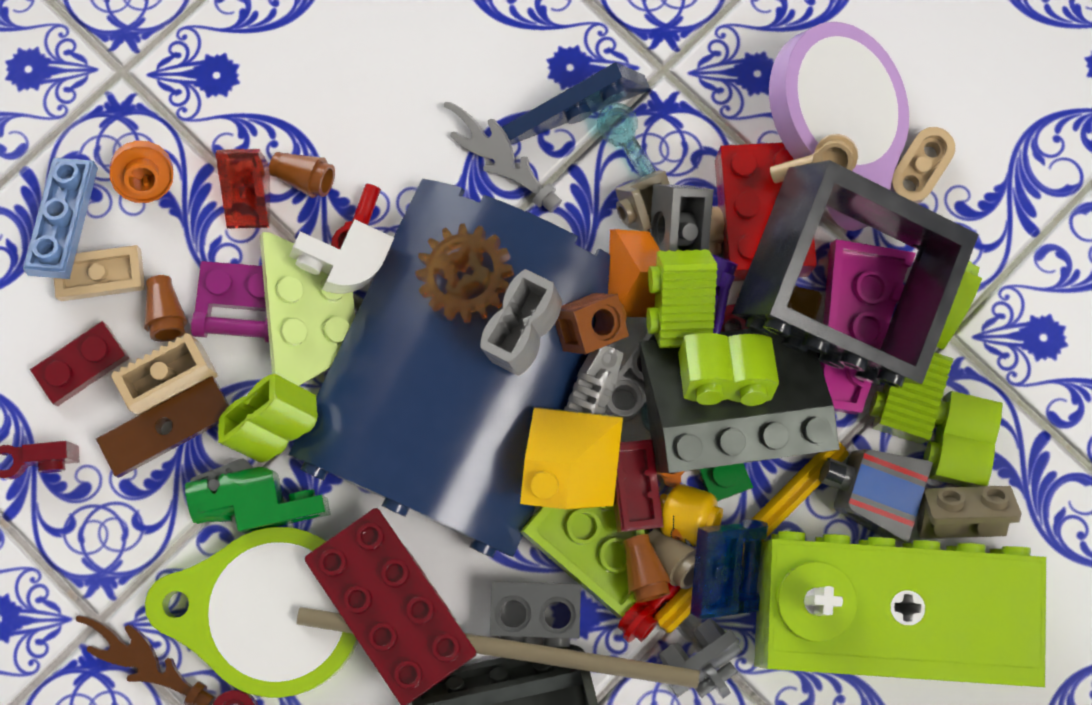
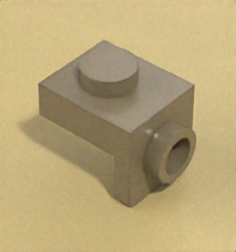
[615,170,669,231]

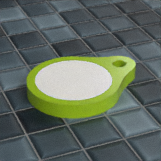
[145,527,358,698]

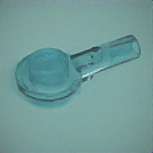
[597,103,656,177]

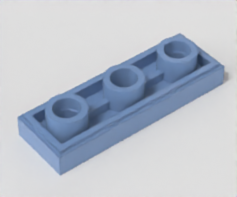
[23,158,98,279]

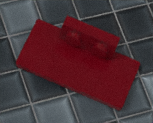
[304,508,477,705]

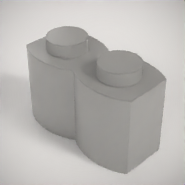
[481,269,562,376]

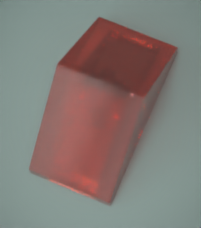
[215,149,270,229]

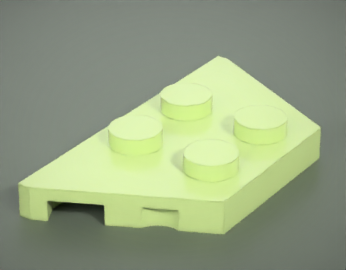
[260,232,355,386]

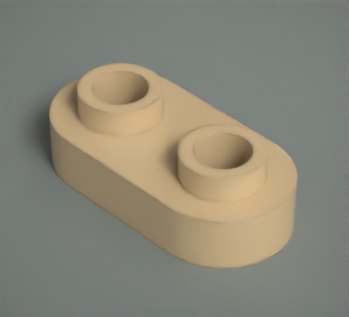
[890,127,955,204]

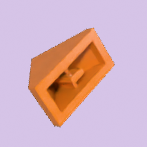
[608,229,660,317]

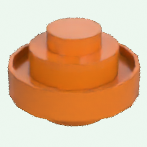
[110,141,173,203]

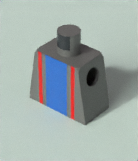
[819,449,933,542]

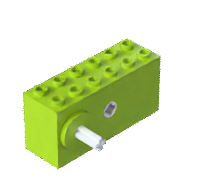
[754,531,1046,687]

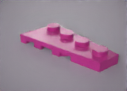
[820,239,916,415]

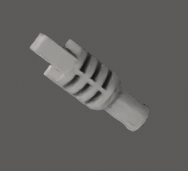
[564,346,623,415]

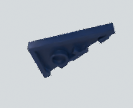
[502,62,651,145]

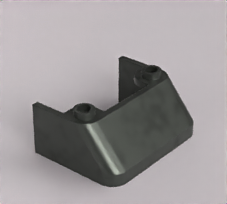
[412,644,598,705]

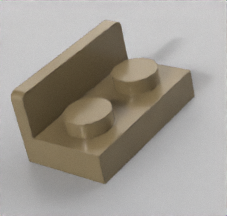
[916,486,1022,539]

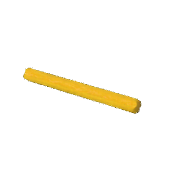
[654,442,849,633]

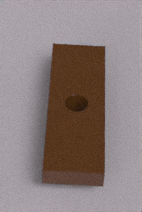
[96,376,230,478]

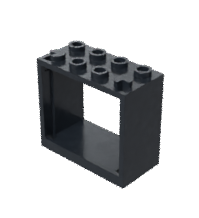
[732,160,979,388]

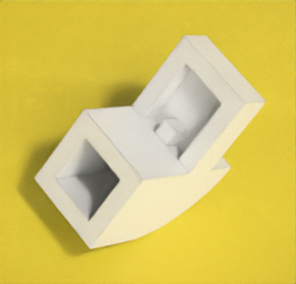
[289,219,394,294]

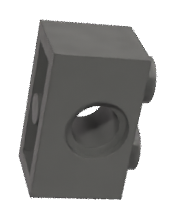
[650,184,714,252]

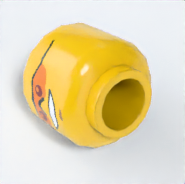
[660,484,723,547]

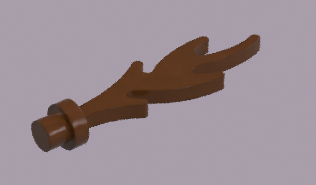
[76,615,216,705]

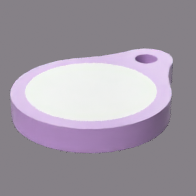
[769,22,909,231]

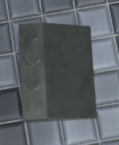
[638,328,840,473]

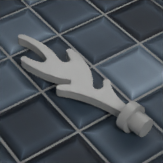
[444,102,562,213]

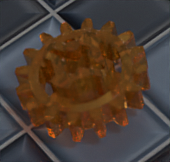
[415,223,514,323]

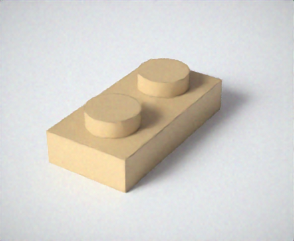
[54,245,145,301]

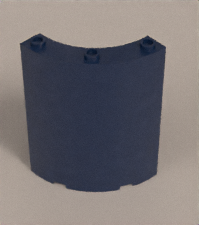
[288,178,610,558]

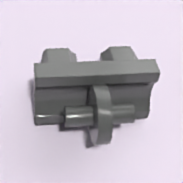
[659,618,742,699]

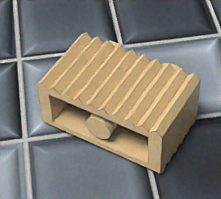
[111,333,218,415]

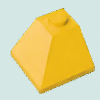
[520,407,623,509]

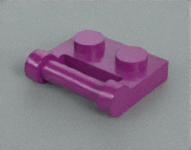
[191,261,269,343]

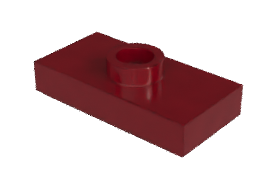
[614,439,664,533]

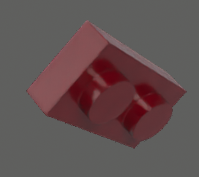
[30,321,130,406]

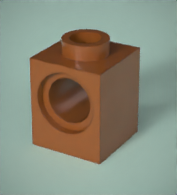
[555,293,629,354]

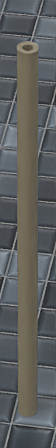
[297,607,700,689]

